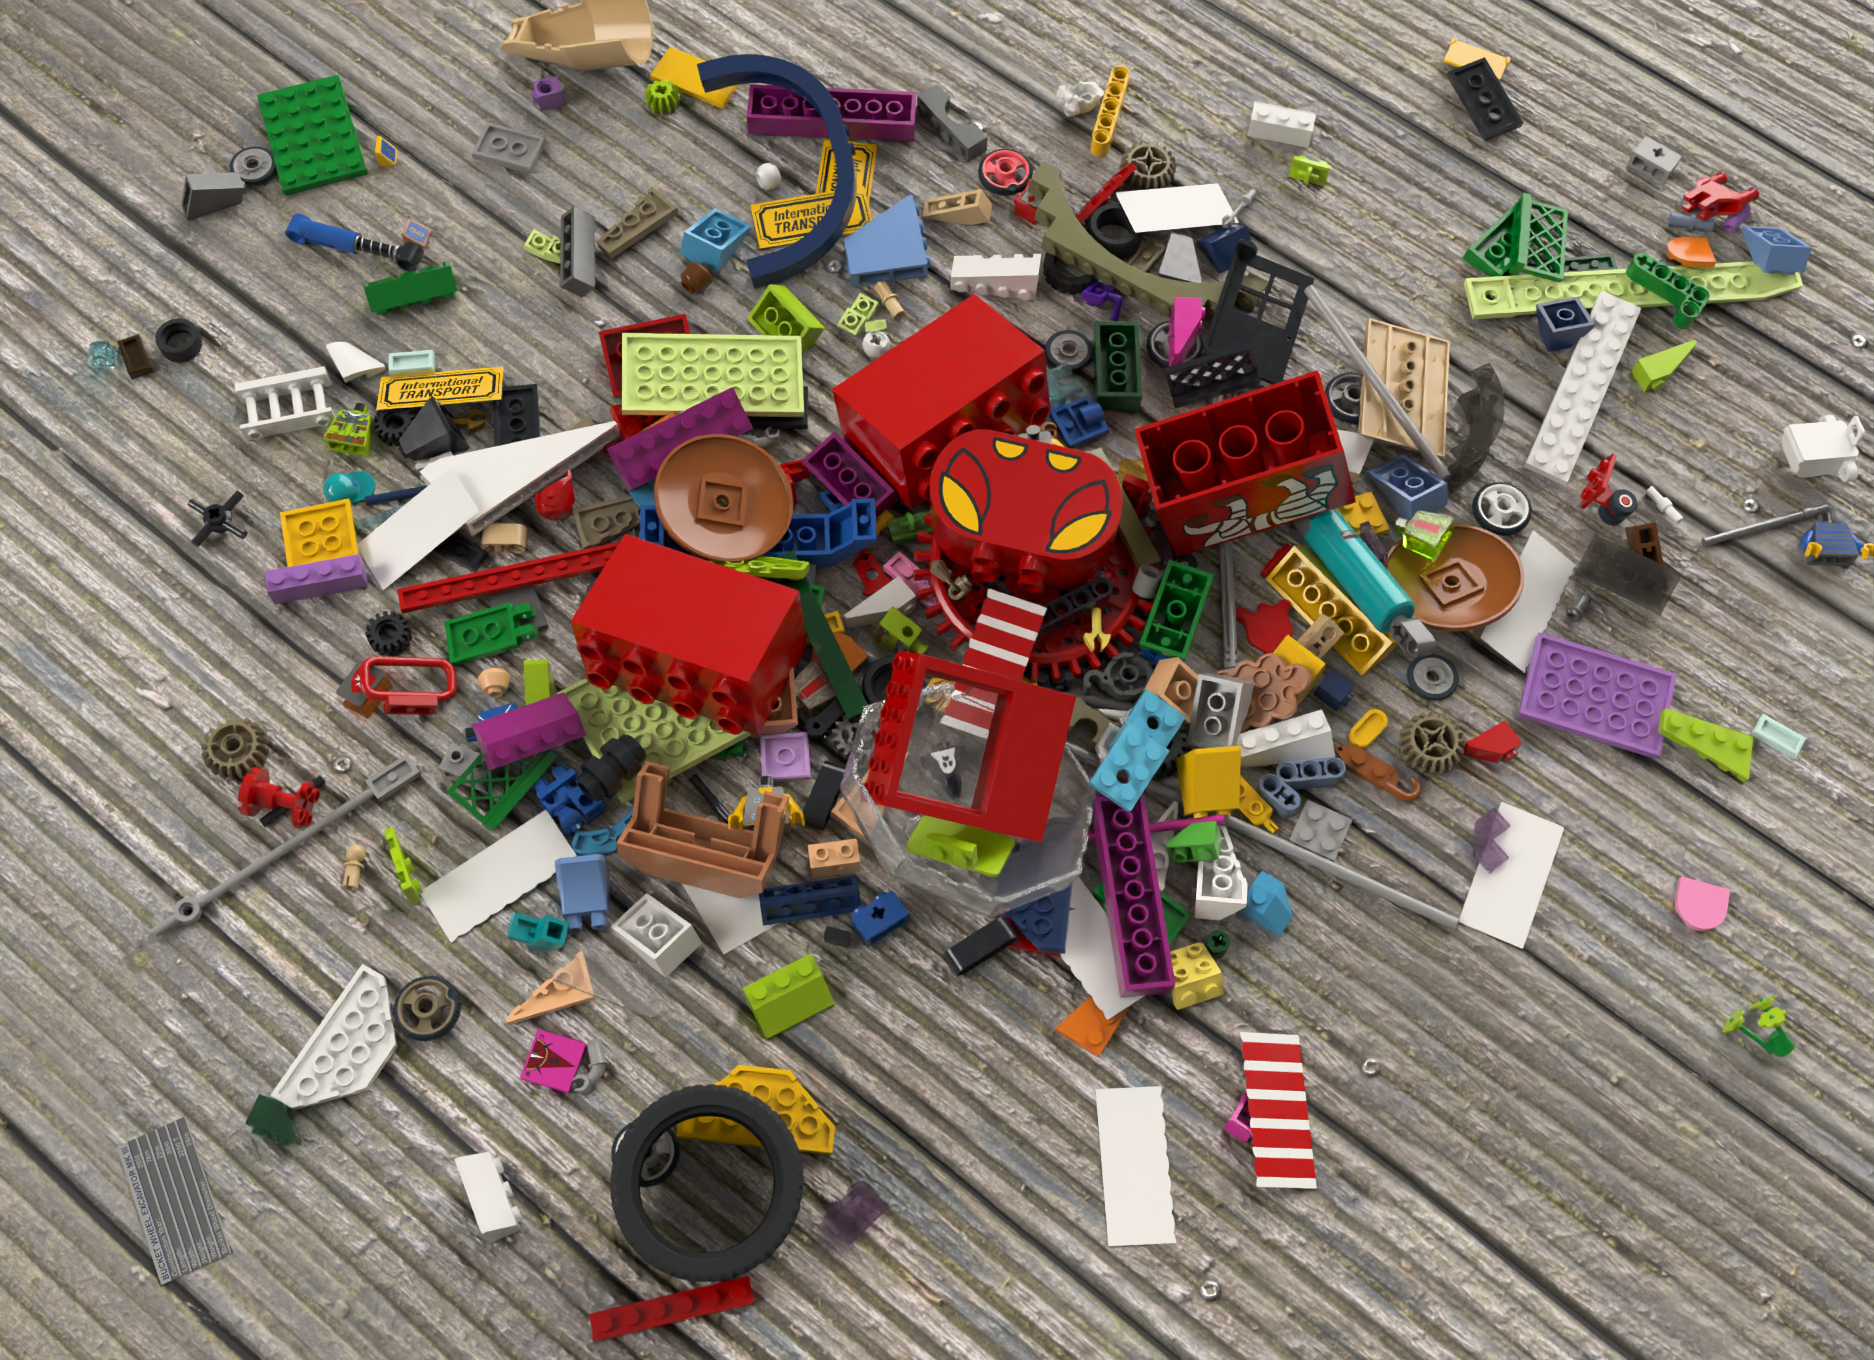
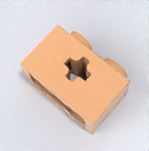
[808,839,860,878]

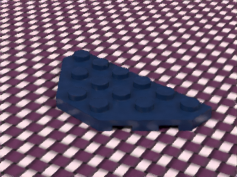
[995,818,1079,954]

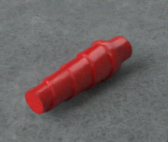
[1260,543,1292,579]

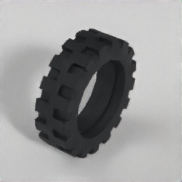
[1043,252,1098,295]

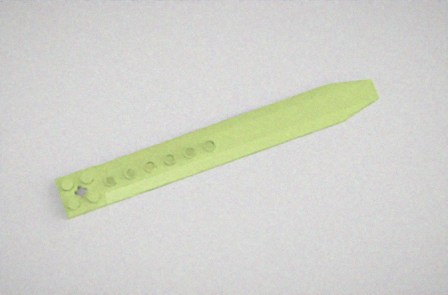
[1464,261,1803,320]

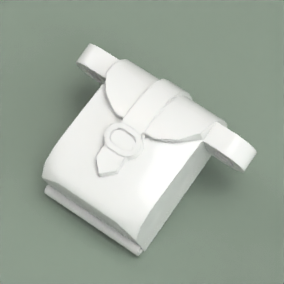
[1781,415,1865,482]

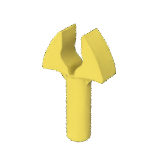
[1083,607,1111,652]

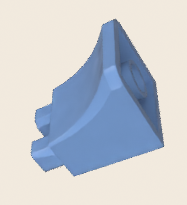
[555,854,610,933]

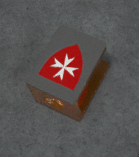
[336,660,392,719]

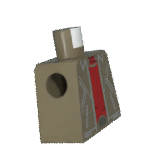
[794,660,837,718]

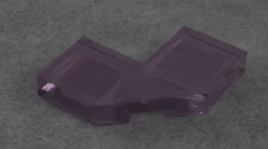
[1473,807,1511,874]

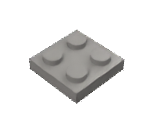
[1289,799,1352,862]

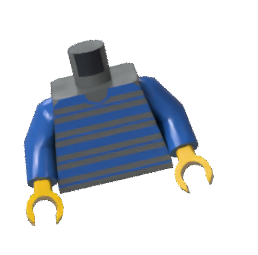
[1799,513,1874,566]

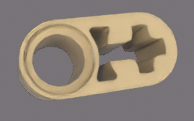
[481,523,527,553]

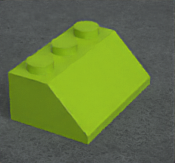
[747,284,825,352]
[743,953,835,1040]

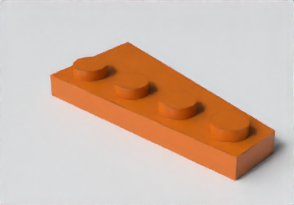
[1055,996,1132,1058]

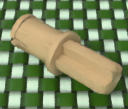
[874,281,906,321]

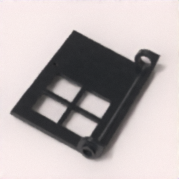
[1200,239,1315,384]

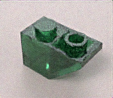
[245,1094,302,1147]

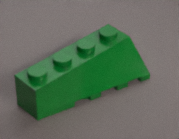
[364,260,458,315]

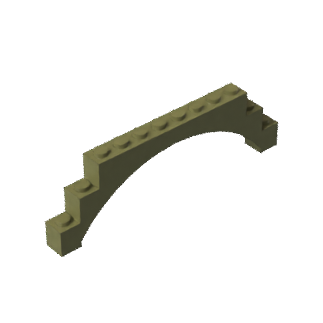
[1028,161,1268,317]

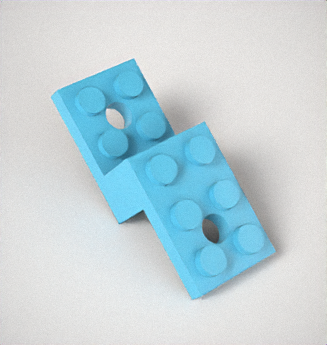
[1088,689,1186,812]

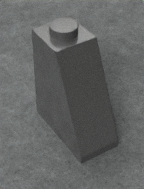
[181,172,246,220]

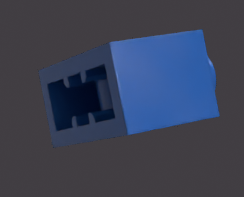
[851,890,909,947]

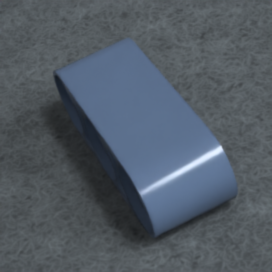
[1274,757,1345,790]

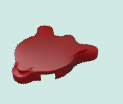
[1235,599,1293,654]

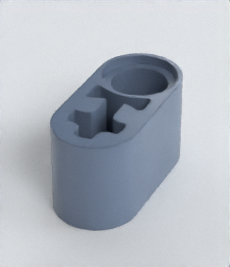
[1256,774,1300,819]

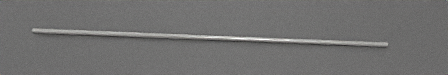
[862,648,1459,930]

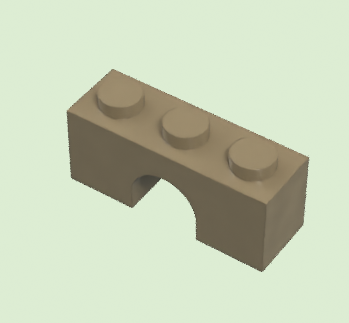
[1067,693,1121,754]

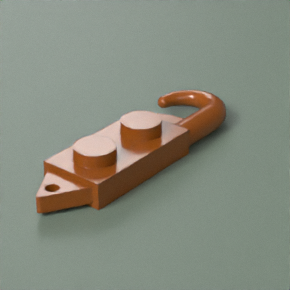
[1334,744,1421,801]

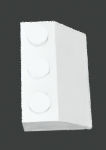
[1247,101,1316,148]
[455,1152,522,1243]

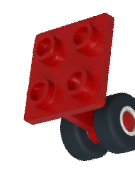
[1580,453,1638,526]

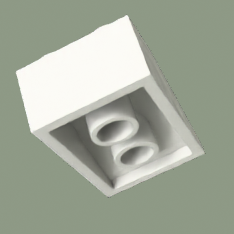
[610,893,702,977]

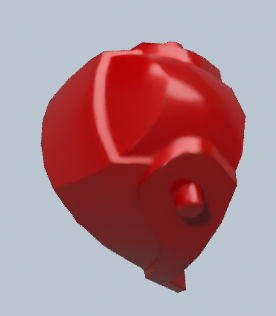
[535,469,575,521]

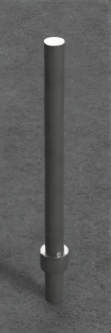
[1701,503,1829,547]

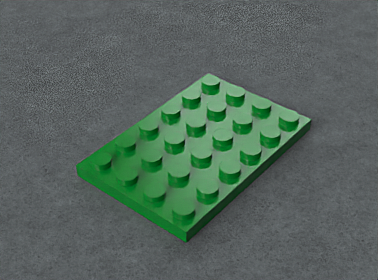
[257,75,368,196]

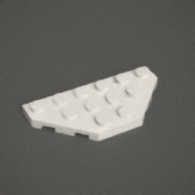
[271,964,398,1110]

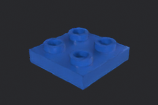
[1049,395,1109,449]

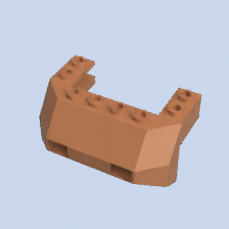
[616,761,789,898]

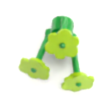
[1722,994,1795,1057]

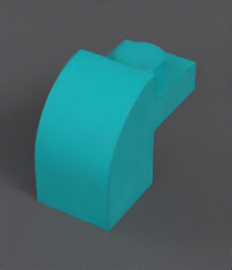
[506,912,569,951]

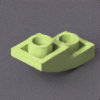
[523,229,561,263]
[837,293,880,336]

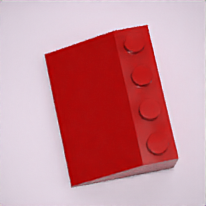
[598,314,690,397]

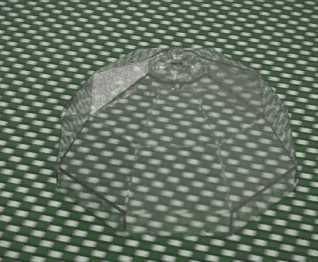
[840,681,1097,918]

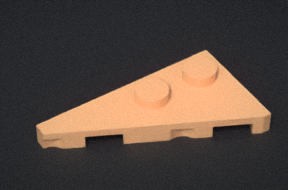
[506,952,595,1025]

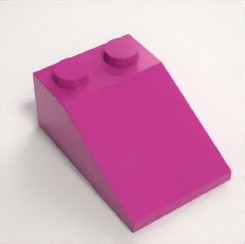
[1169,297,1205,375]

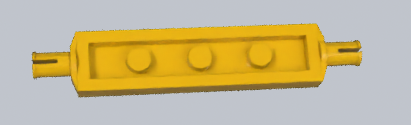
[1186,738,1280,834]

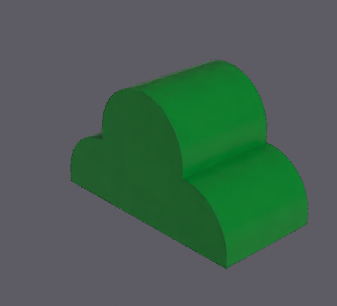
[1139,560,1214,662]

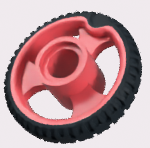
[978,148,1033,196]

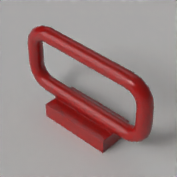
[359,656,457,715]

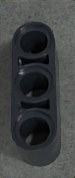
[801,760,848,831]
[944,916,1018,976]

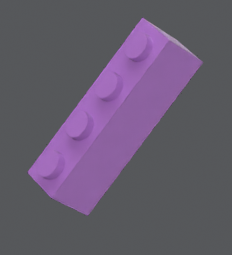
[265,554,368,605]

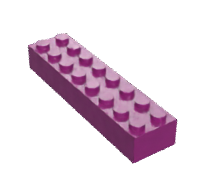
[747,84,916,142]
[1090,793,1175,998]

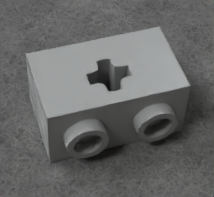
[1627,136,1682,185]

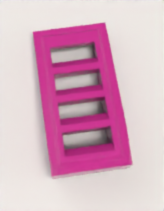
[1224,1091,1252,1142]

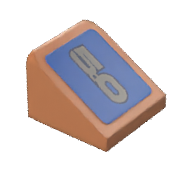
[402,219,432,248]

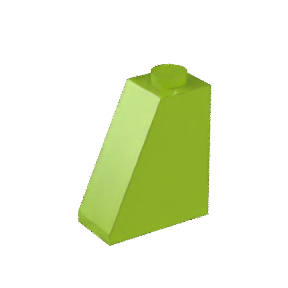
[524,659,555,705]

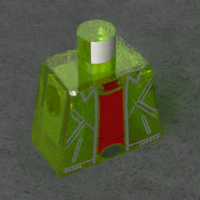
[1394,510,1454,562]

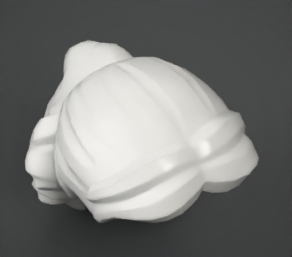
[1057,81,1104,117]

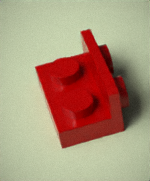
[1122,473,1152,520]

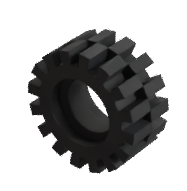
[374,407,415,447]
[365,611,412,657]

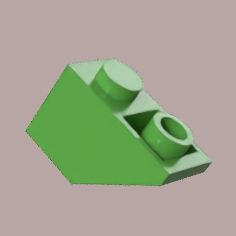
[1165,821,1221,863]

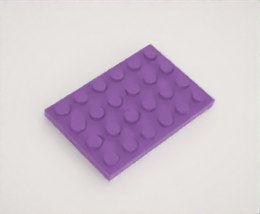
[1517,632,1677,759]

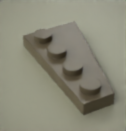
[597,186,679,259]
[573,495,640,549]

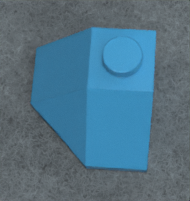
[1238,871,1293,937]

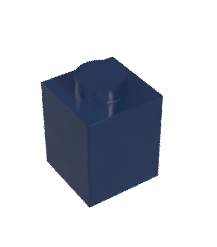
[1314,669,1355,711]

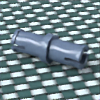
[1668,212,1715,232]

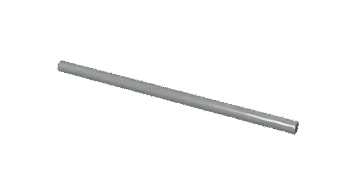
[1304,285,1451,480]

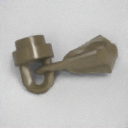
[930,560,974,600]

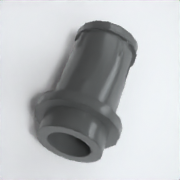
[1566,592,1591,622]

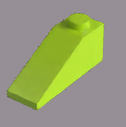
[1631,340,1697,392]

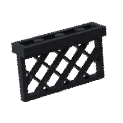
[1164,343,1261,408]

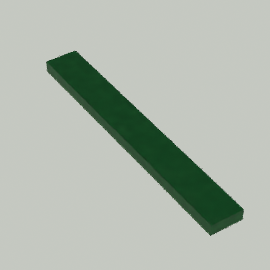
[776,550,870,721]

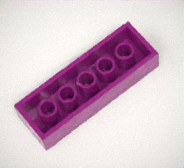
[607,387,753,490]

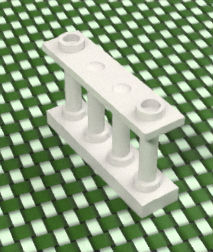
[235,366,335,441]

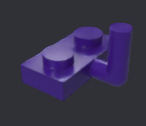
[1080,281,1123,321]

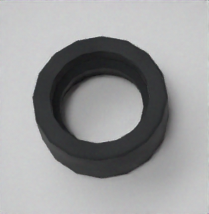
[155,318,202,362]

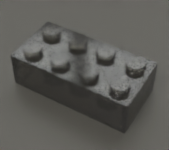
[1573,533,1683,616]

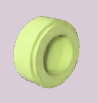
[864,319,887,332]

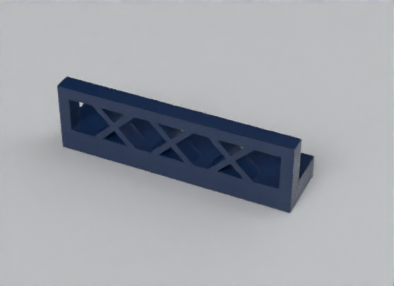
[759,875,861,926]

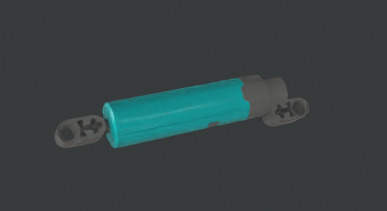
[1292,509,1436,659]

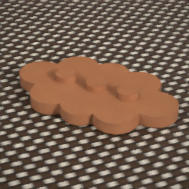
[1215,653,1312,734]

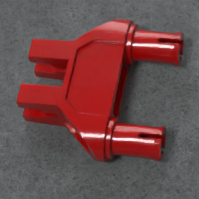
[1682,171,1759,221]

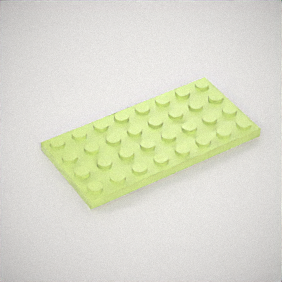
[622,333,804,417]

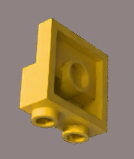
[1336,491,1390,540]

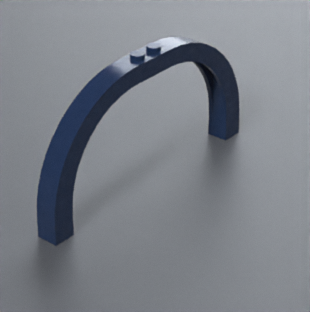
[697,54,857,288]

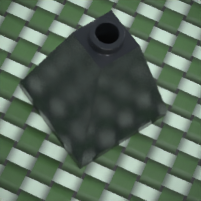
[398,396,470,461]

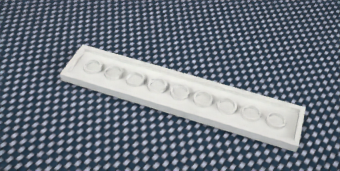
[1523,290,1641,486]

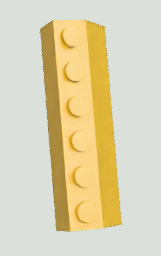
[1266,544,1398,676]

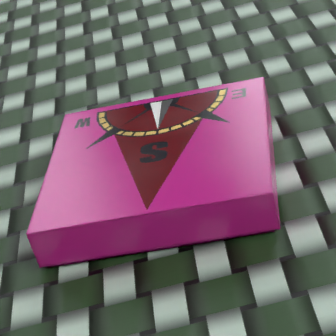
[520,1029,587,1094]

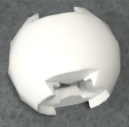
[755,163,781,190]
[862,330,890,358]

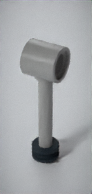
[1132,554,1198,598]

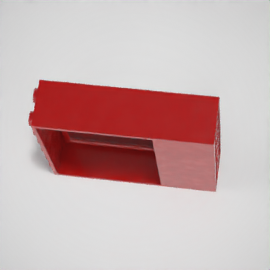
[862,651,1076,843]

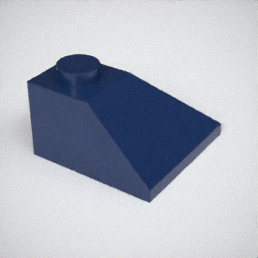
[1536,296,1595,352]

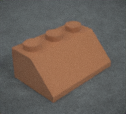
[751,667,798,739]

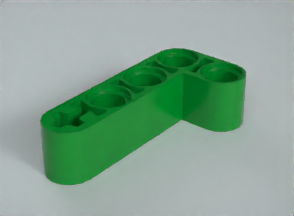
[1626,253,1710,329]

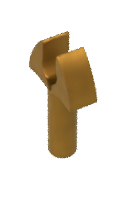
[451,408,485,433]

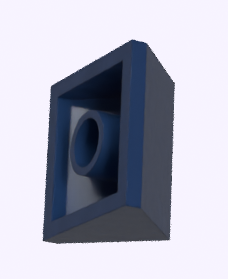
[1196,224,1251,274]

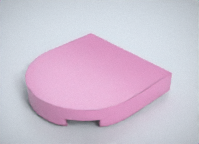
[1675,876,1730,932]

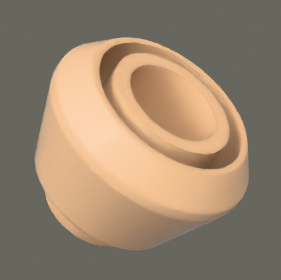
[478,668,511,698]

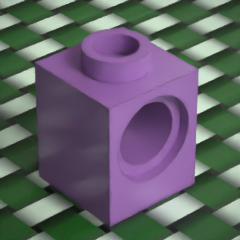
[531,76,565,111]

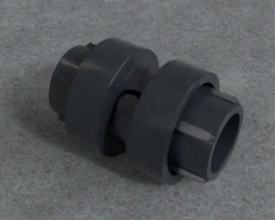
[576,734,646,802]

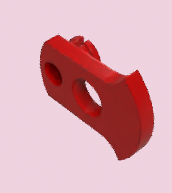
[853,550,894,597]

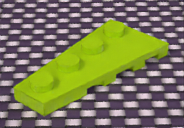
[709,556,809,580]
[1658,708,1753,782]

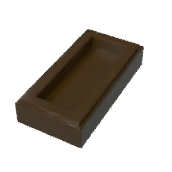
[117,334,153,380]

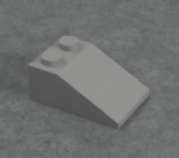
[1187,673,1254,748]

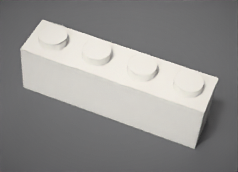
[1235,710,1335,768]

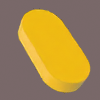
[1348,709,1388,750]

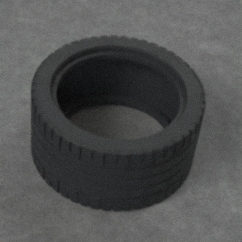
[610,1084,804,1282]

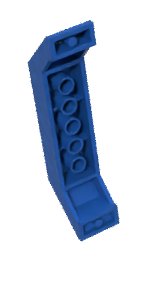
[640,498,877,568]

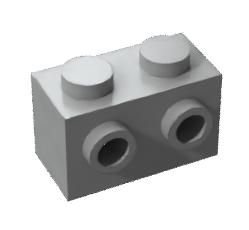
[438,743,499,793]

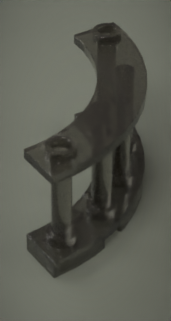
[1444,363,1504,494]

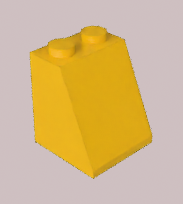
[1273,635,1326,720]
[1176,746,1241,818]

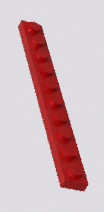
[397,542,619,614]

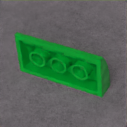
[1462,206,1548,277]

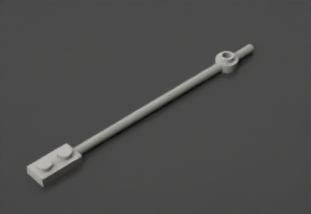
[151,754,421,937]

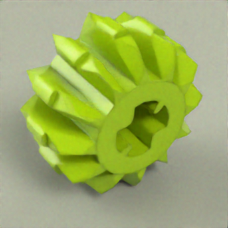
[644,78,680,115]

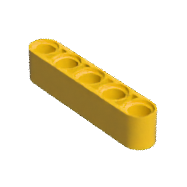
[1090,66,1130,157]

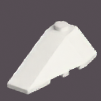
[1194,825,1247,920]

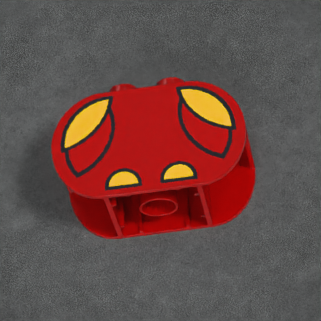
[930,429,1122,594]

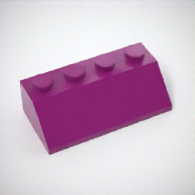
[801,431,899,517]
[472,692,586,770]

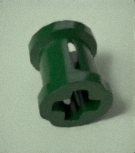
[1205,930,1230,959]

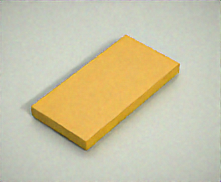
[650,47,740,109]

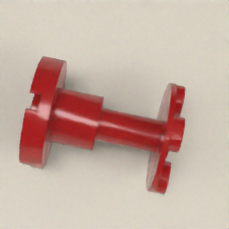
[238,767,320,829]

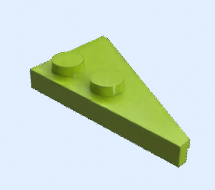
[384,826,423,906]

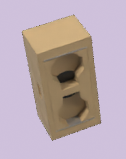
[1297,614,1344,659]

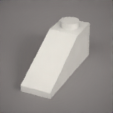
[844,576,916,629]

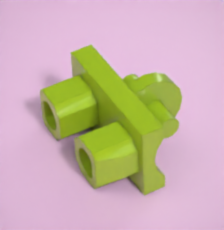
[1288,155,1331,187]

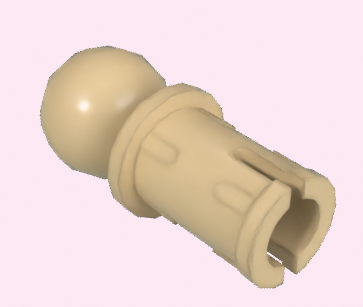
[342,844,366,891]

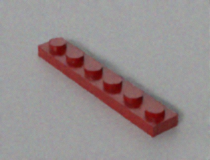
[589,1276,754,1342]

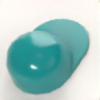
[323,471,376,505]

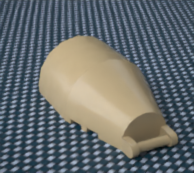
[501,0,653,71]

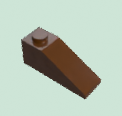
[1625,522,1668,594]

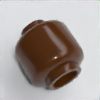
[680,262,713,294]

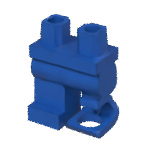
[533,764,606,837]

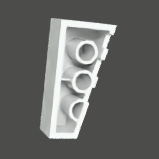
[950,254,1041,301]

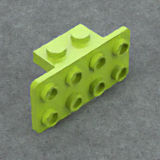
[906,815,1015,877]

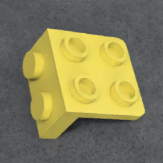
[1170,943,1224,1010]

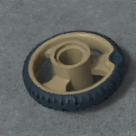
[393,976,461,1042]

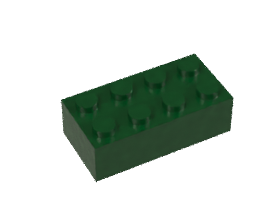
[1093,321,1142,411]

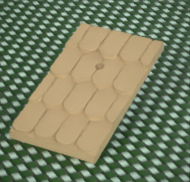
[1358,318,1450,458]

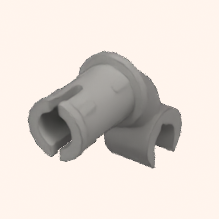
[737,426,781,449]
[573,1039,609,1095]

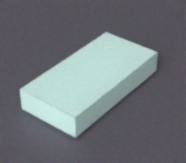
[389,350,435,376]
[1750,714,1806,760]

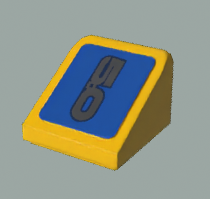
[375,136,397,167]

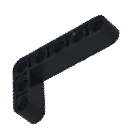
[985,577,1113,641]

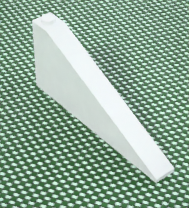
[420,421,620,537]

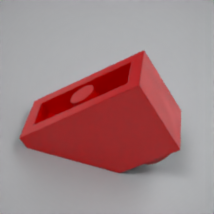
[1463,721,1522,763]

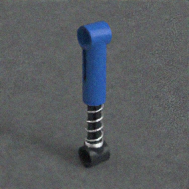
[285,213,424,272]

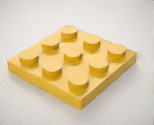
[280,498,359,567]

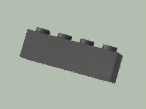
[560,206,596,297]

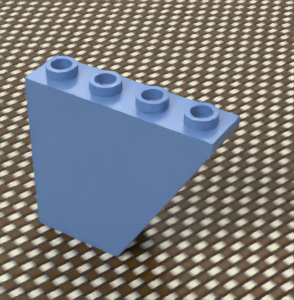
[844,195,931,287]

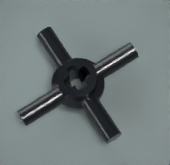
[188,491,248,547]

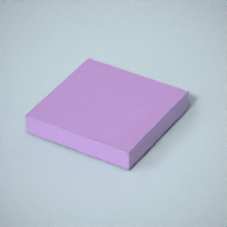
[760,732,811,782]

